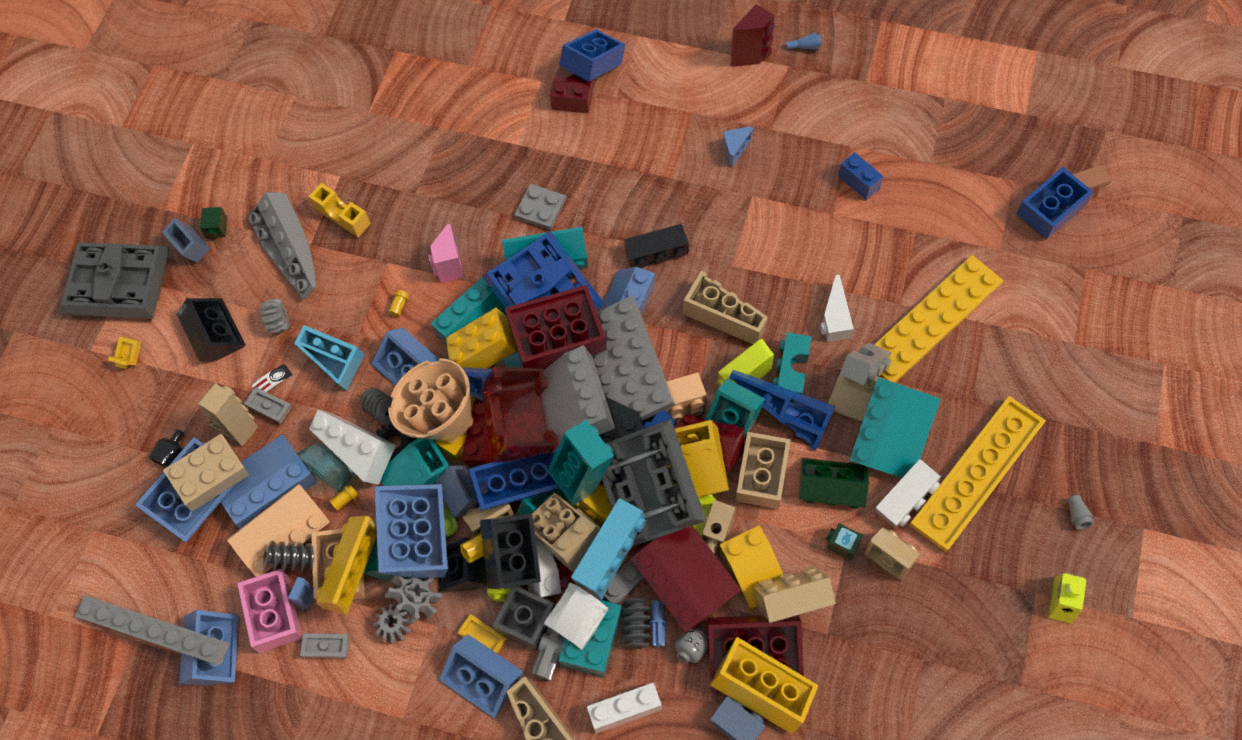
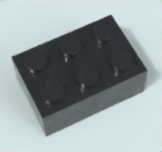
[480,513,541,590]

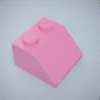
[428,224,464,283]

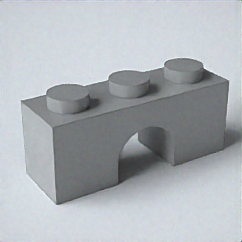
[840,342,891,385]

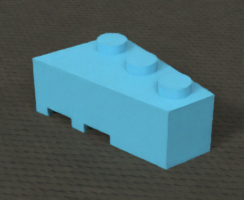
[294,325,365,391]

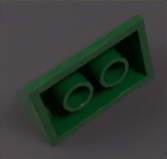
[799,457,869,508]

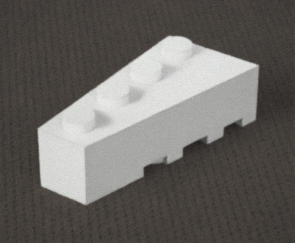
[309,409,396,485]

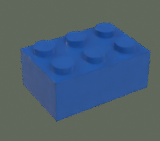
[559,29,626,81]
[1016,167,1094,239]

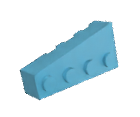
[571,498,646,601]

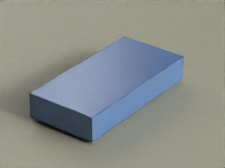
[288,577,314,611]

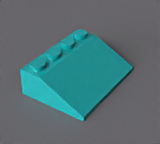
[850,377,941,478]

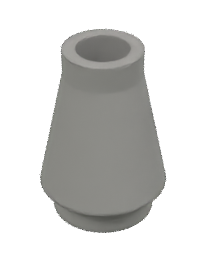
[1067,495,1094,530]

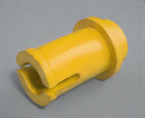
[388,290,409,317]
[329,485,359,511]

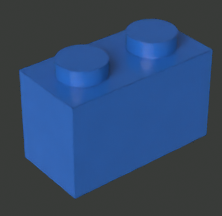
[838,152,883,200]

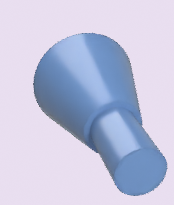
[787,32,822,50]

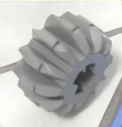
[260,299,290,333]
[373,604,412,644]

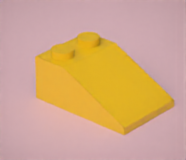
[719,525,783,611]

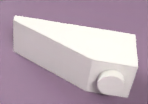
[820,275,854,342]
[527,538,561,597]

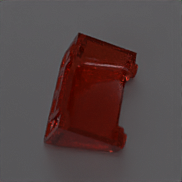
[482,367,559,462]

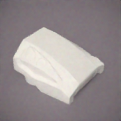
[544,583,608,650]

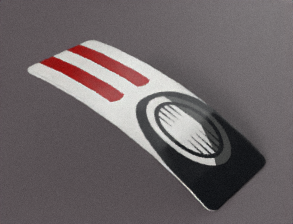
[252,364,292,392]

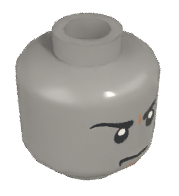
[675,628,709,663]

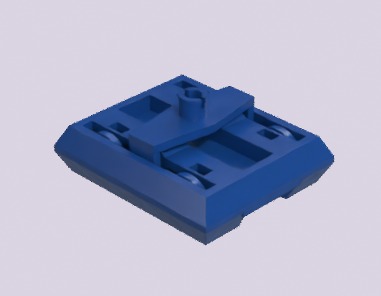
[482,231,605,309]

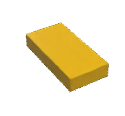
[457,614,508,654]

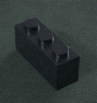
[624,224,689,268]

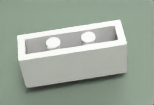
[875,459,941,529]
[587,683,662,734]

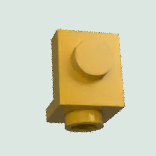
[108,336,142,368]

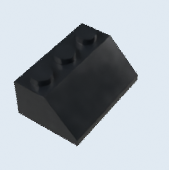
[177,298,245,361]

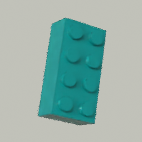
[547,419,614,506]

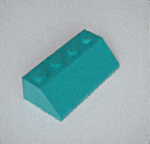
[502,227,588,279]
[430,270,511,345]

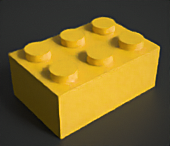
[446,308,517,369]

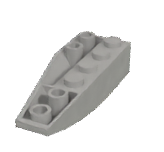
[248,192,316,299]

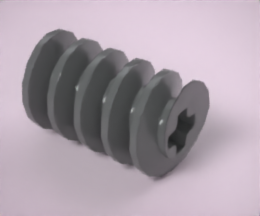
[360,388,393,425]
[263,540,314,572]
[621,599,651,649]

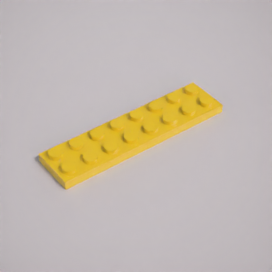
[874,255,1004,383]
[909,396,1046,553]

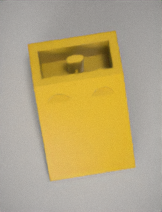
[675,420,729,497]

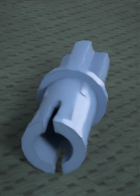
[649,600,667,647]

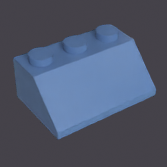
[599,267,655,315]
[372,328,439,385]
[179,610,239,686]
[439,634,523,719]

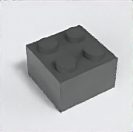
[492,586,555,651]

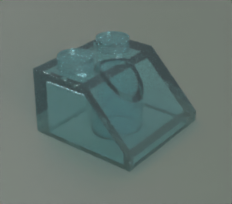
[297,442,355,493]

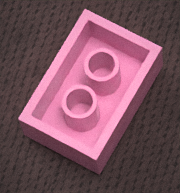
[237,569,303,653]

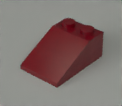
[550,66,596,113]

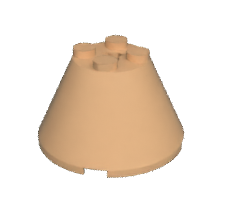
[388,359,473,443]

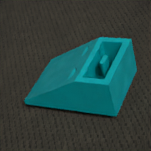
[380,438,449,486]

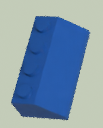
[469,446,560,511]

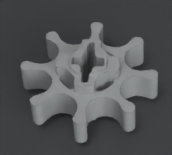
[384,576,442,624]

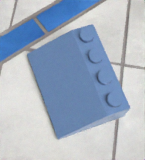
[221,434,317,529]
[135,437,236,543]
[374,484,448,578]

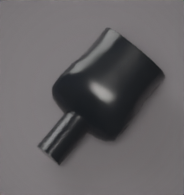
[149,429,184,468]

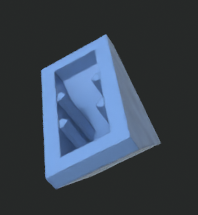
[723,126,753,167]

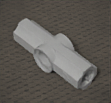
[532,627,565,681]

